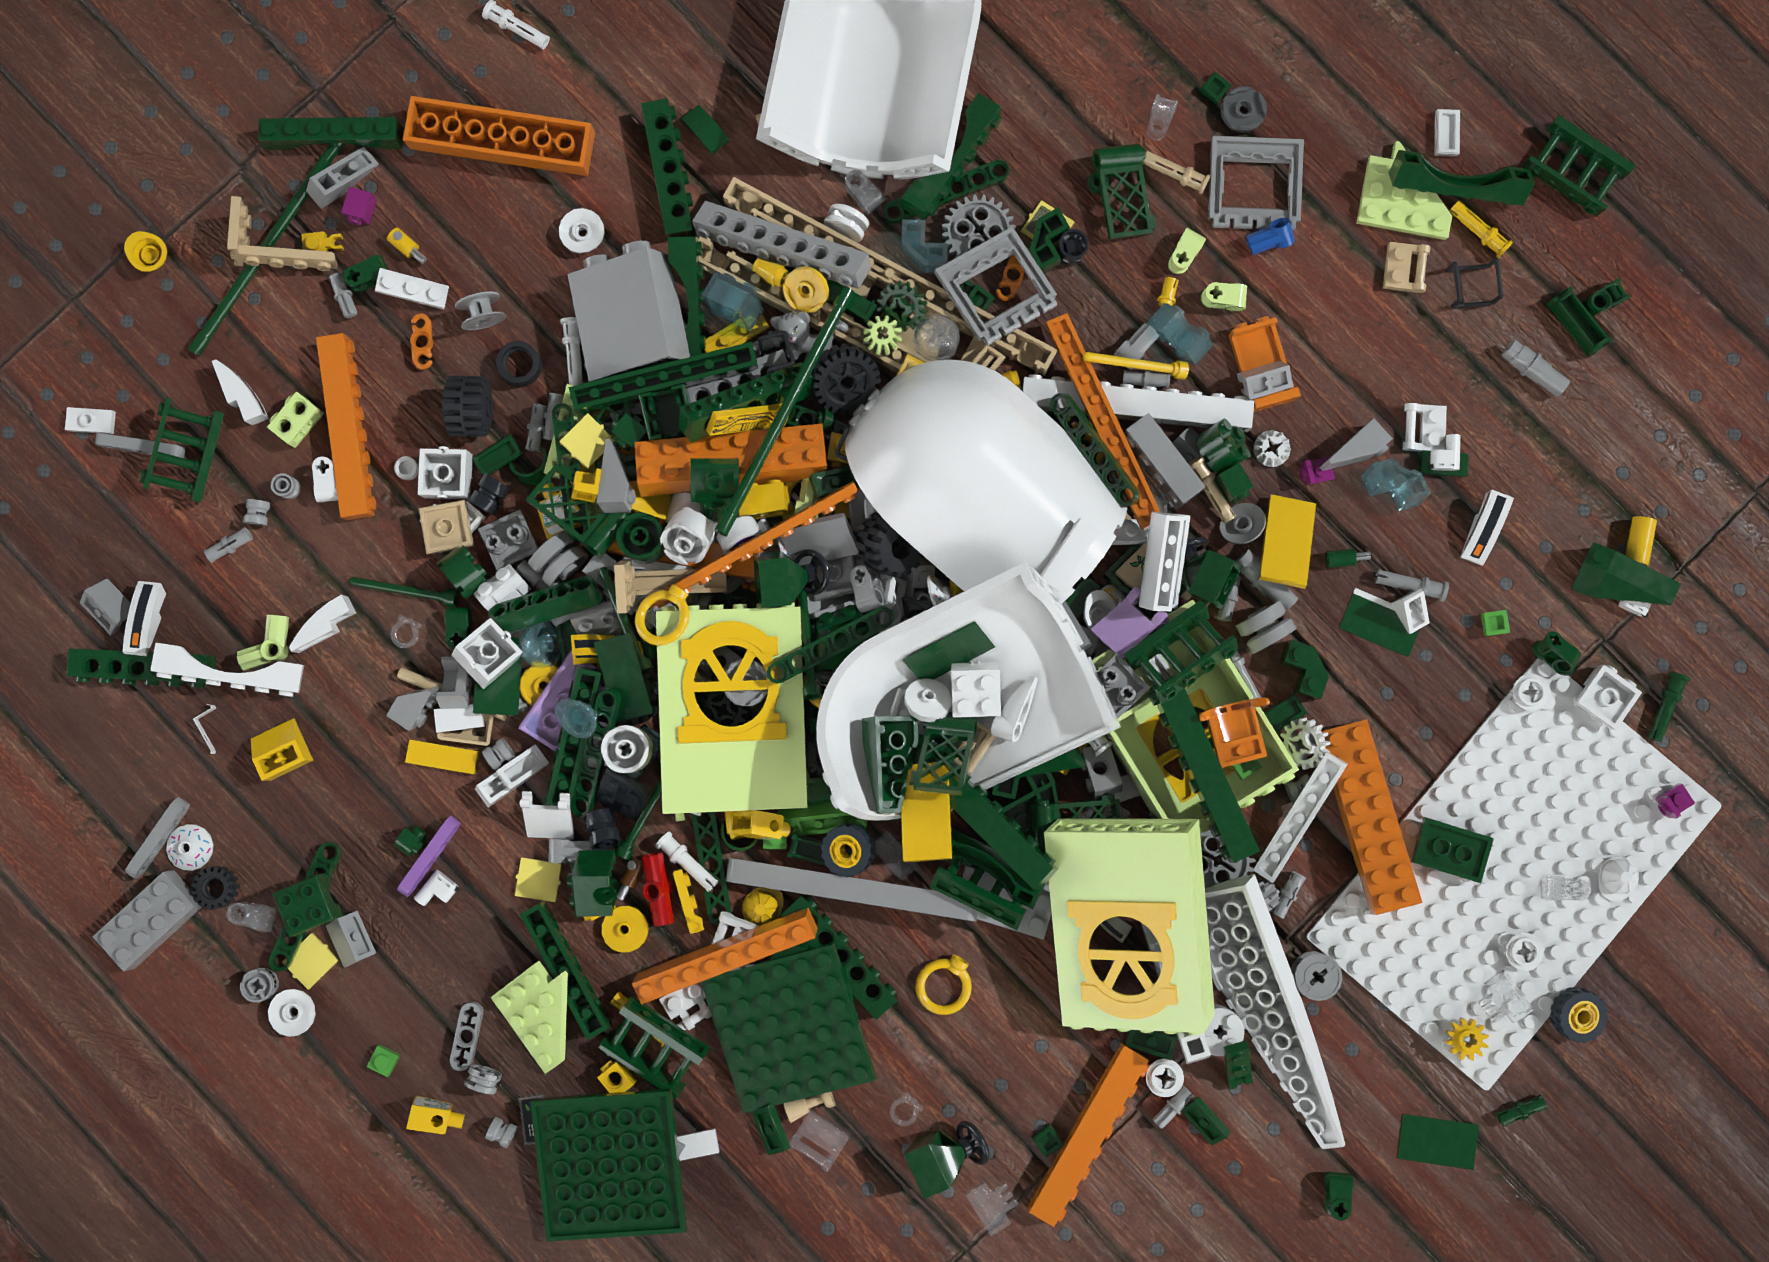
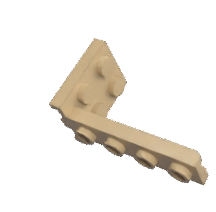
[227,196,337,271]
[614,559,727,613]

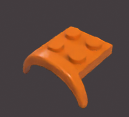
[1199,697,1269,768]

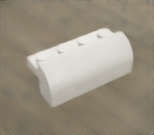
[1139,512,1190,611]

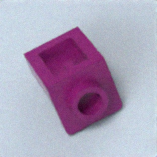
[1299,457,1335,486]
[1655,783,1695,819]

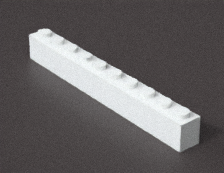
[1022,374,1254,432]

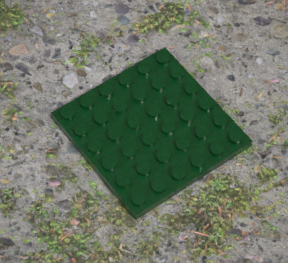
[701,942,877,1113]
[530,1088,687,1242]

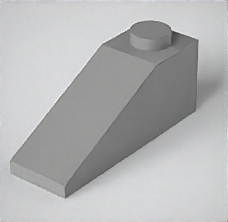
[306,146,379,209]
[1319,418,1393,471]
[597,439,636,513]

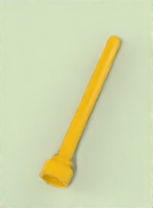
[1083,352,1189,380]

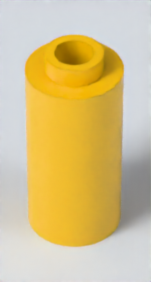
[1625,516,1657,567]

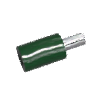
[1325,549,1371,568]

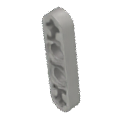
[95,433,186,458]
[125,797,190,879]

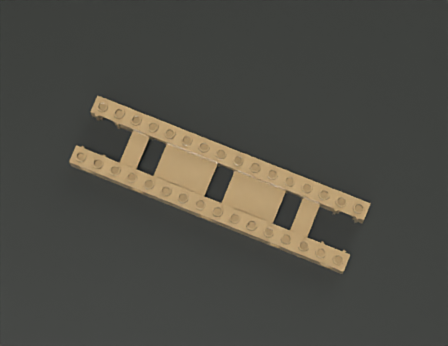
[698,177,1057,376]

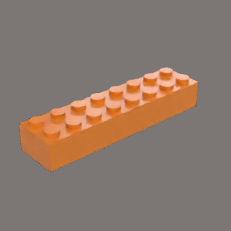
[403,96,595,176]
[635,424,827,497]
[1321,719,1423,915]

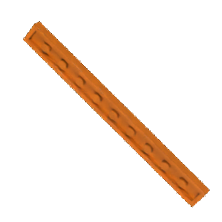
[1046,313,1160,531]
[650,481,859,609]

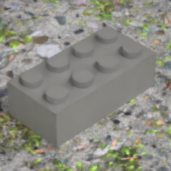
[1124,413,1205,510]
[962,866,1052,940]
[93,870,202,972]

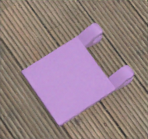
[1091,587,1169,660]

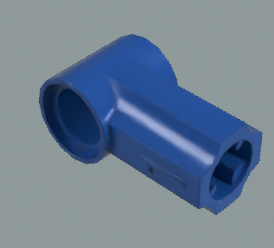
[1246,218,1295,255]

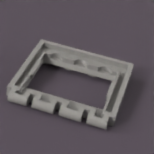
[1208,136,1304,231]
[934,227,1057,346]

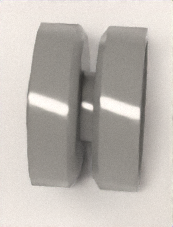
[528,530,589,587]
[1235,600,1297,654]

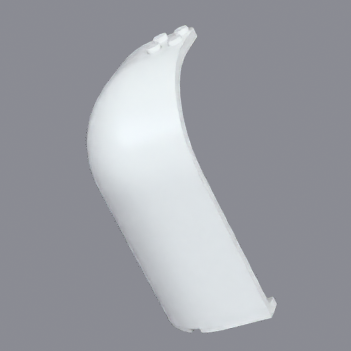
[756,0,981,179]
[845,360,1128,604]
[816,561,1121,820]

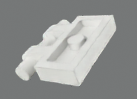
[659,982,712,1030]

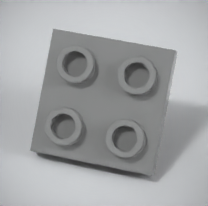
[478,510,539,571]
[569,596,624,636]
[1098,653,1150,719]

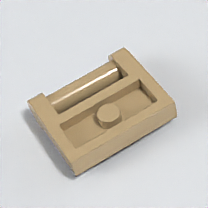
[1383,242,1430,293]

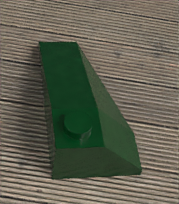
[1571,542,1681,606]
[862,716,918,814]

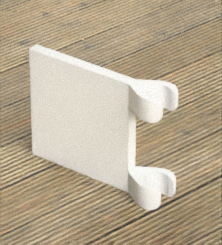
[520,791,574,840]

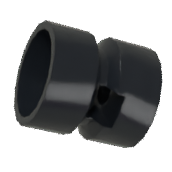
[1056,229,1089,266]
[468,473,511,516]
[584,808,621,850]

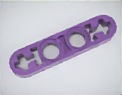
[397,816,461,897]

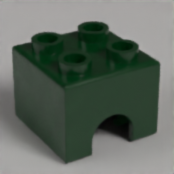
[638,384,691,441]
[567,850,618,917]
[272,873,344,938]

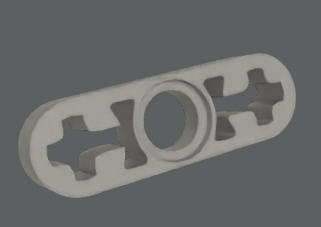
[450,1001,483,1071]

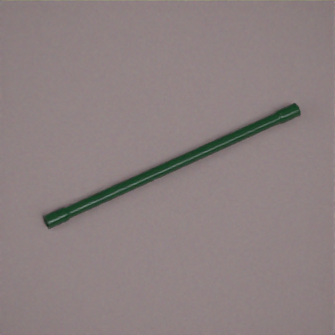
[187,143,345,356]
[714,286,855,537]

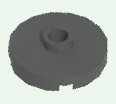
[1221,86,1267,133]

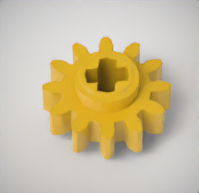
[1444,1017,1489,1061]

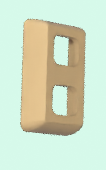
[437,714,494,746]

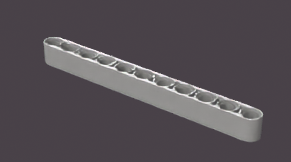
[726,858,978,922]

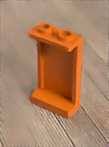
[1229,316,1301,413]

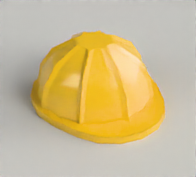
[124,231,167,272]
[742,887,784,926]

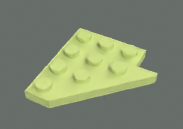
[1356,141,1452,240]
[491,961,568,1074]

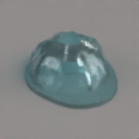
[555,699,597,738]

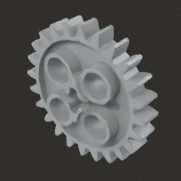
[942,194,1016,267]
[1200,830,1256,888]

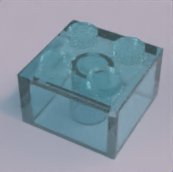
[702,271,764,332]

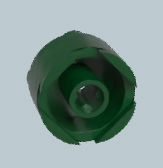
[1196,418,1251,474]
[616,513,666,564]
[436,545,490,599]

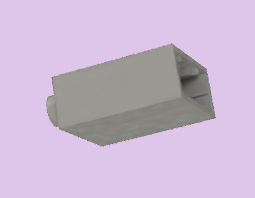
[567,241,690,382]

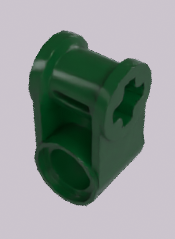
[343,255,388,293]
[1582,278,1631,317]
[444,607,472,650]
[1532,631,1581,676]
[1325,1172,1354,1221]

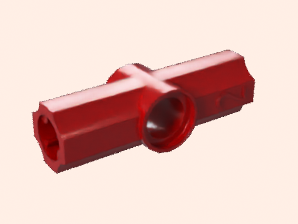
[642,852,674,926]

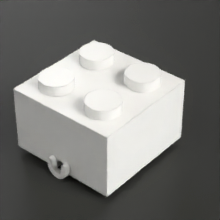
[418,446,473,500]
[452,618,523,689]
[951,660,1001,717]

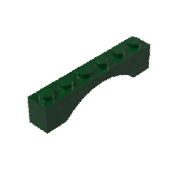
[901,93,1002,222]
[258,117,403,150]
[1389,150,1535,206]
[668,237,706,357]
[951,828,1046,909]

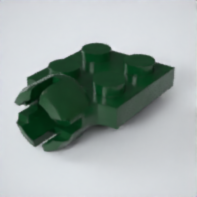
[690,458,739,522]

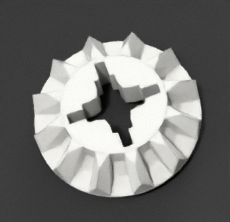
[1253,430,1291,467]
[1511,674,1550,711]
[1505,932,1544,971]
[1146,1059,1184,1097]

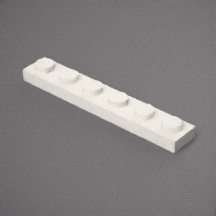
[1254,751,1348,883]

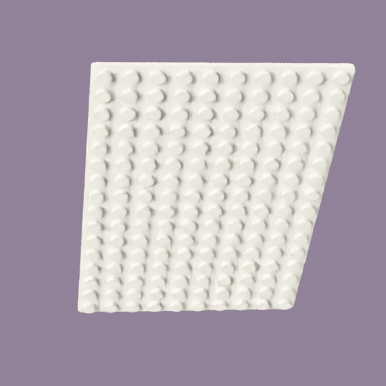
[1306,658,1721,1090]

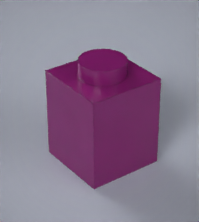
[341,187,377,226]

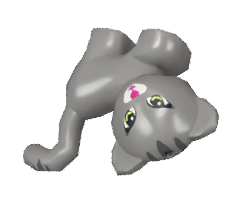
[770,311,848,363]

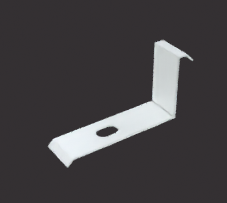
[193,704,216,754]

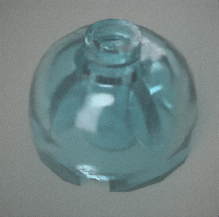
[517,622,561,668]

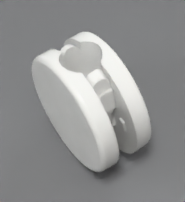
[824,204,869,243]

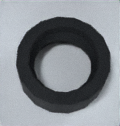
[496,341,542,387]

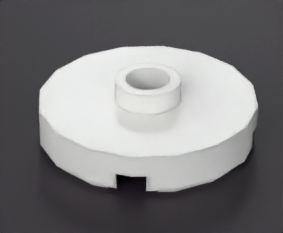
[904,678,952,722]

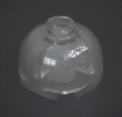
[913,314,960,361]

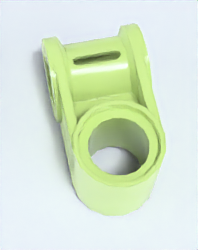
[1168,228,1206,275]
[1201,282,1247,311]

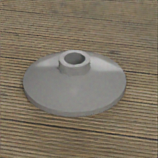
[1220,503,1266,544]

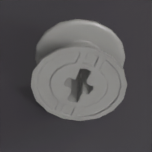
[455,291,506,330]
[1291,951,1342,1001]

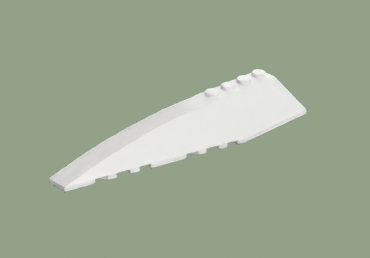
[1205,874,1345,1149]

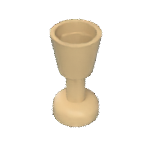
[783,1092,836,1123]

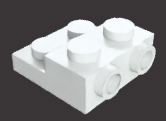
[1574,664,1642,730]

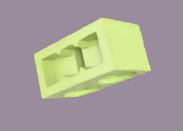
[267,392,324,448]

